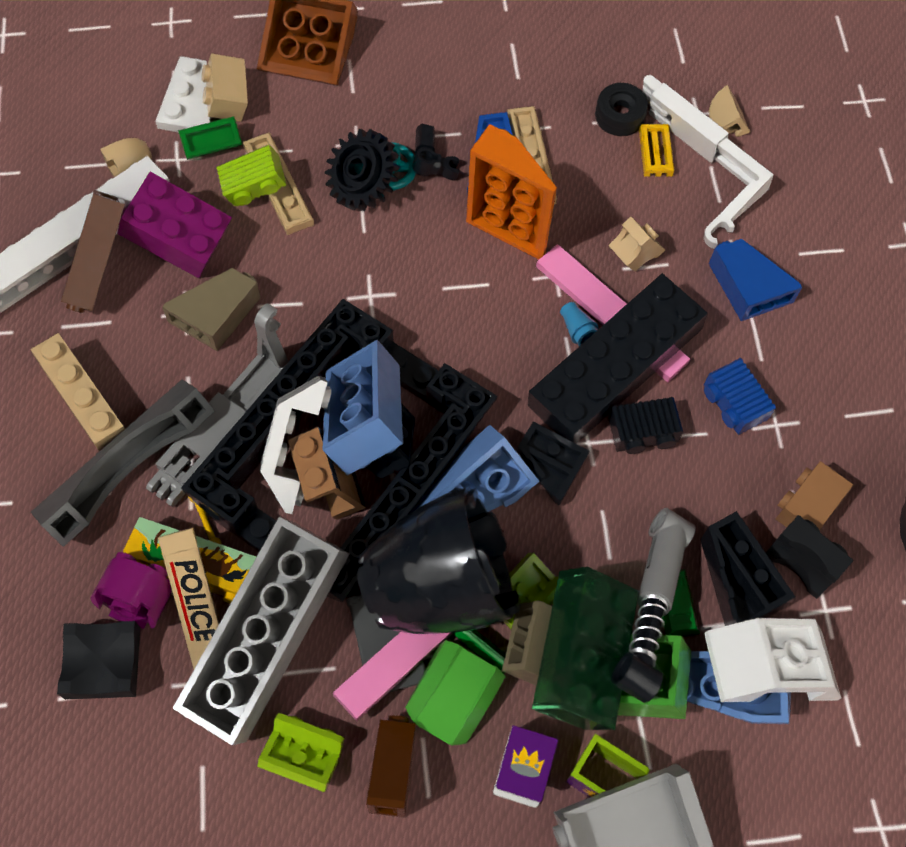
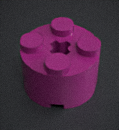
[90,552,172,629]

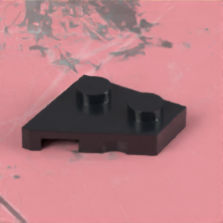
[517,421,590,506]

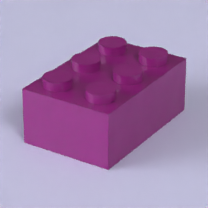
[117,171,232,278]

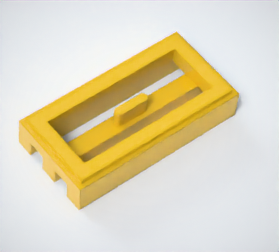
[639,124,674,177]

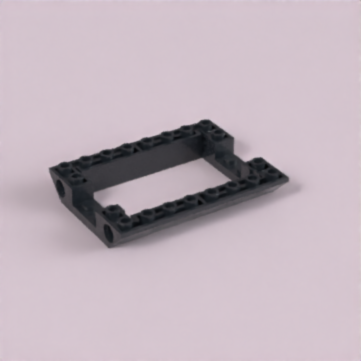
[181,299,497,602]

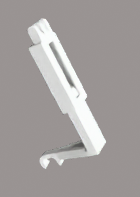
[643,75,774,249]

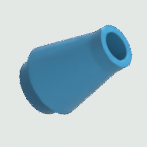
[560,302,598,346]

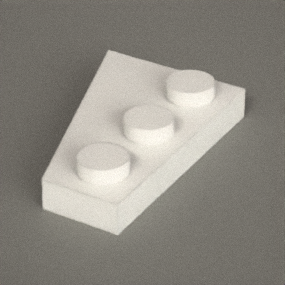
[155,56,211,132]

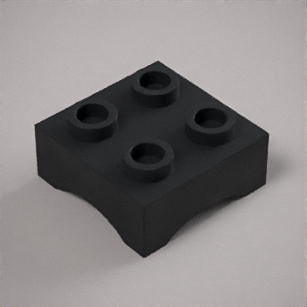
[766,515,854,599]
[57,621,141,700]

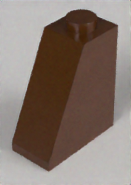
[366,715,416,818]

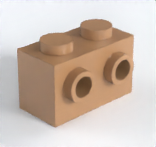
[776,461,853,530]

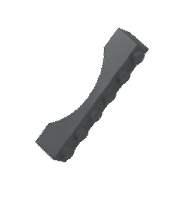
[31,379,215,547]

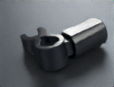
[412,124,459,180]

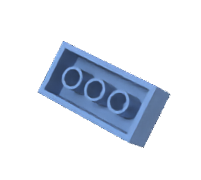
[322,340,403,476]

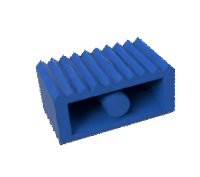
[704,358,776,435]

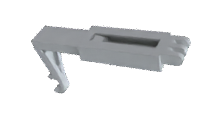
[146,303,289,507]

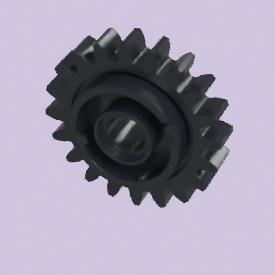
[324,129,400,212]

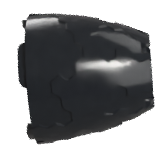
[357,487,521,634]

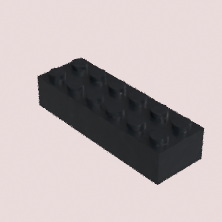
[528,273,708,444]

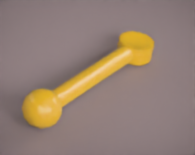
[188,496,221,544]

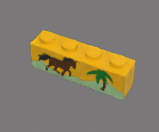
[123,517,256,604]

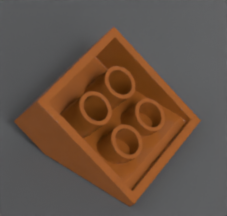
[257,0,358,86]

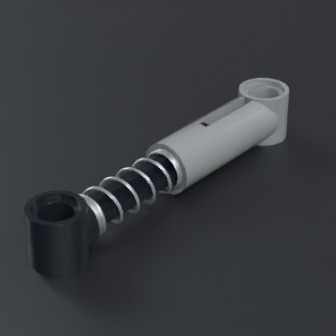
[611,508,695,703]

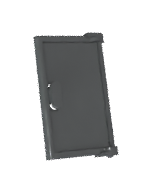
[346,594,426,696]

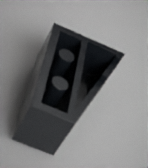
[700,511,796,626]

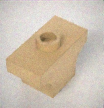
[609,217,665,272]

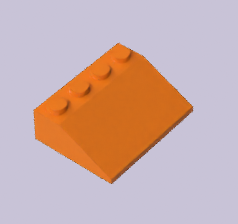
[466,124,557,259]

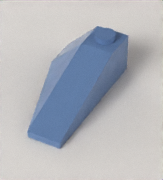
[411,425,539,512]
[687,651,791,724]

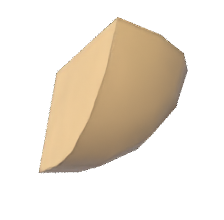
[709,85,750,137]
[100,138,152,178]

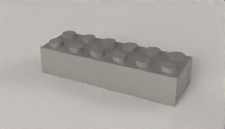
[173,516,350,745]

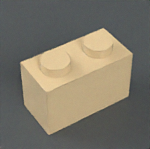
[202,54,248,122]

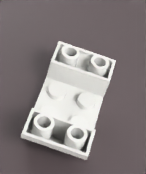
[261,376,332,514]
[704,618,841,702]

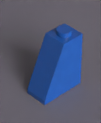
[709,239,802,321]

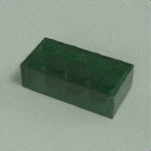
[532,566,639,730]

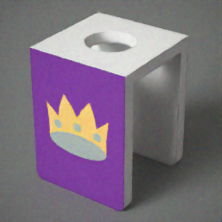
[493,725,558,808]

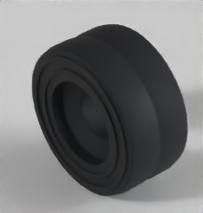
[595,83,648,136]

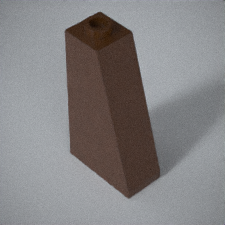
[61,189,125,313]

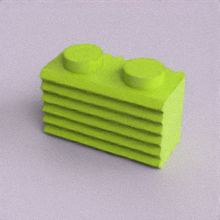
[216,145,287,206]

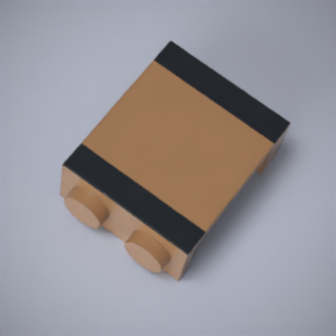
[288,427,366,520]

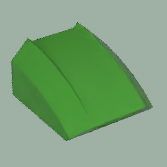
[405,640,506,746]

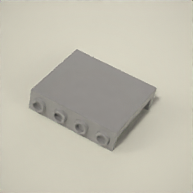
[552,764,714,847]

